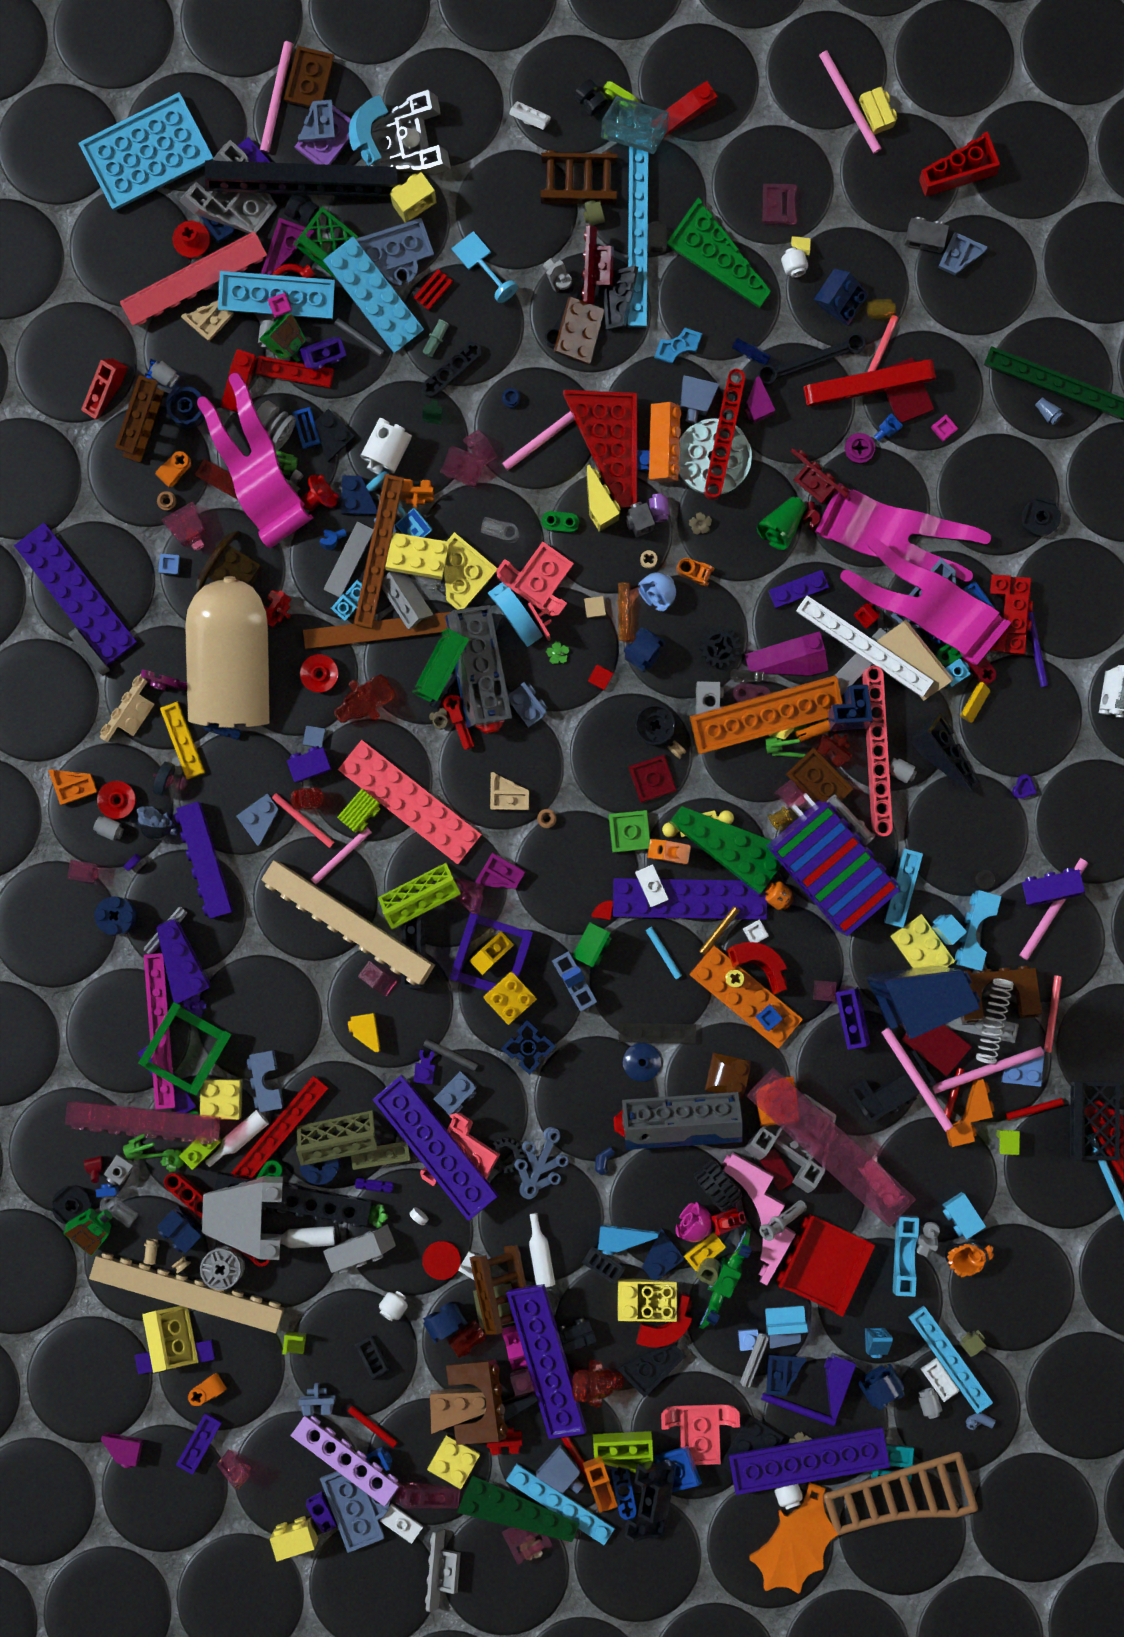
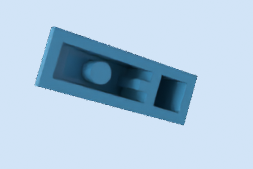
[598,1225,660,1255]
[865,1328,893,1358]

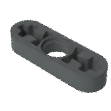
[68,627,110,676]

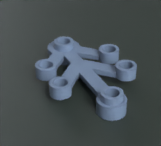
[514,1127,569,1199]

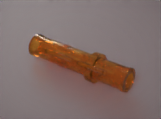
[616,582,632,641]

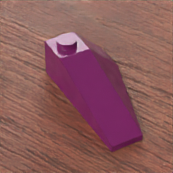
[744,631,828,676]

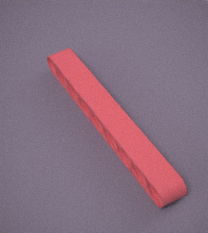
[863,665,893,837]

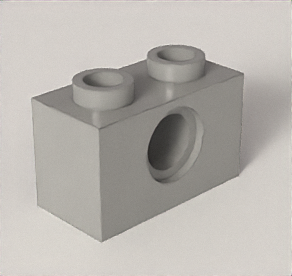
[696,681,724,714]

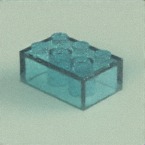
[601,96,669,154]

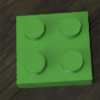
[609,810,650,853]

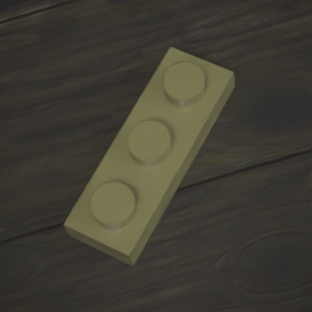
[351,1141,411,1170]

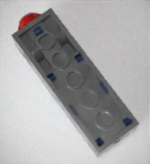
[445,605,512,734]
[614,1092,742,1150]

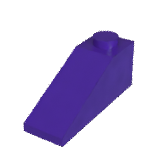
[824,1353,856,1420]

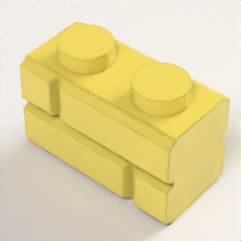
[859,87,897,135]

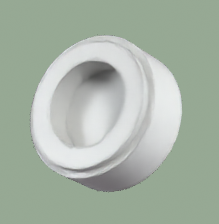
[410,1207,429,1225]

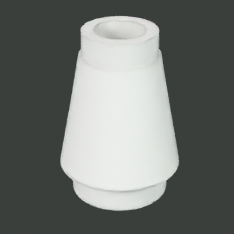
[397,127,420,148]

